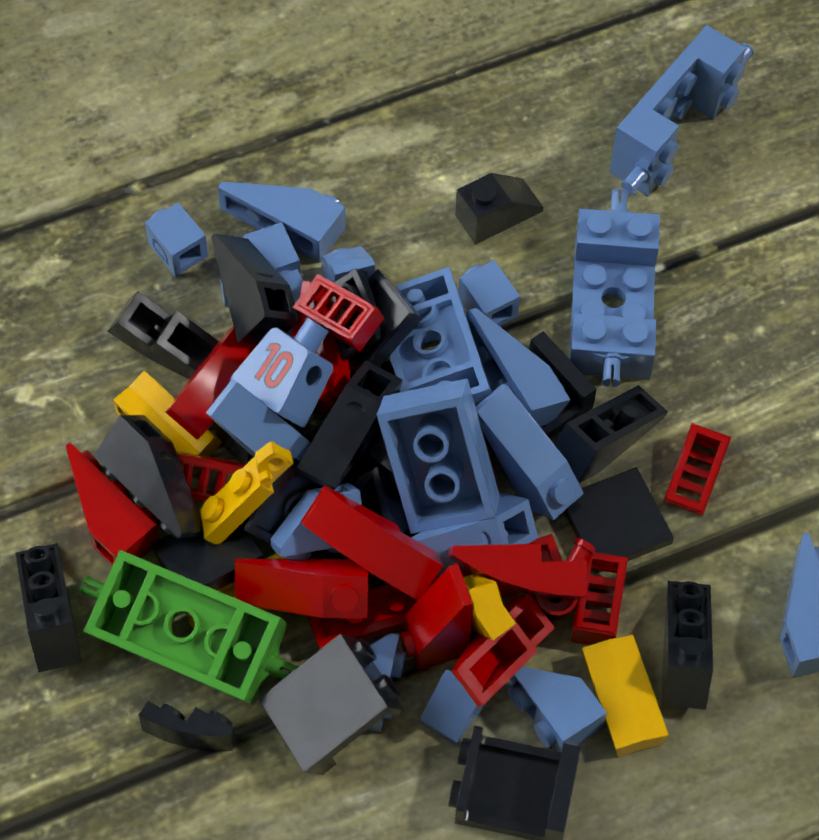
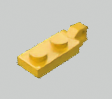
[200,441,293,545]

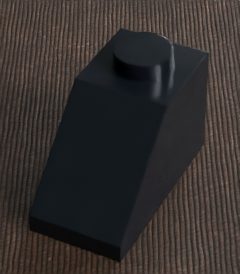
[455,173,544,245]

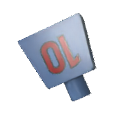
[230,317,333,428]

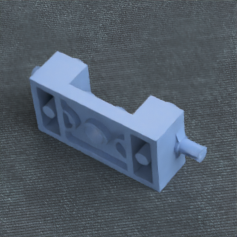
[609,25,754,196]
[569,189,660,387]
[390,267,492,406]

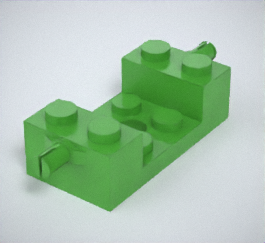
[80,550,299,705]

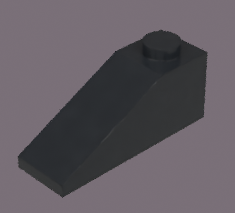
[554,385,668,484]

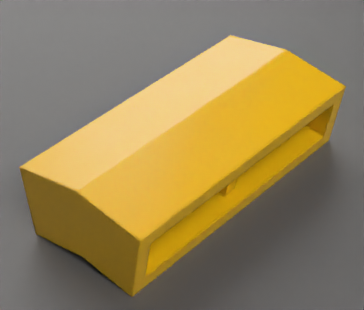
[113,371,223,472]
[463,574,516,640]
[582,635,669,757]

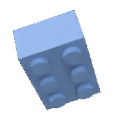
[377,378,500,534]

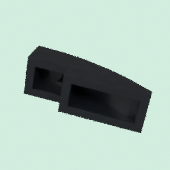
[107,291,219,379]

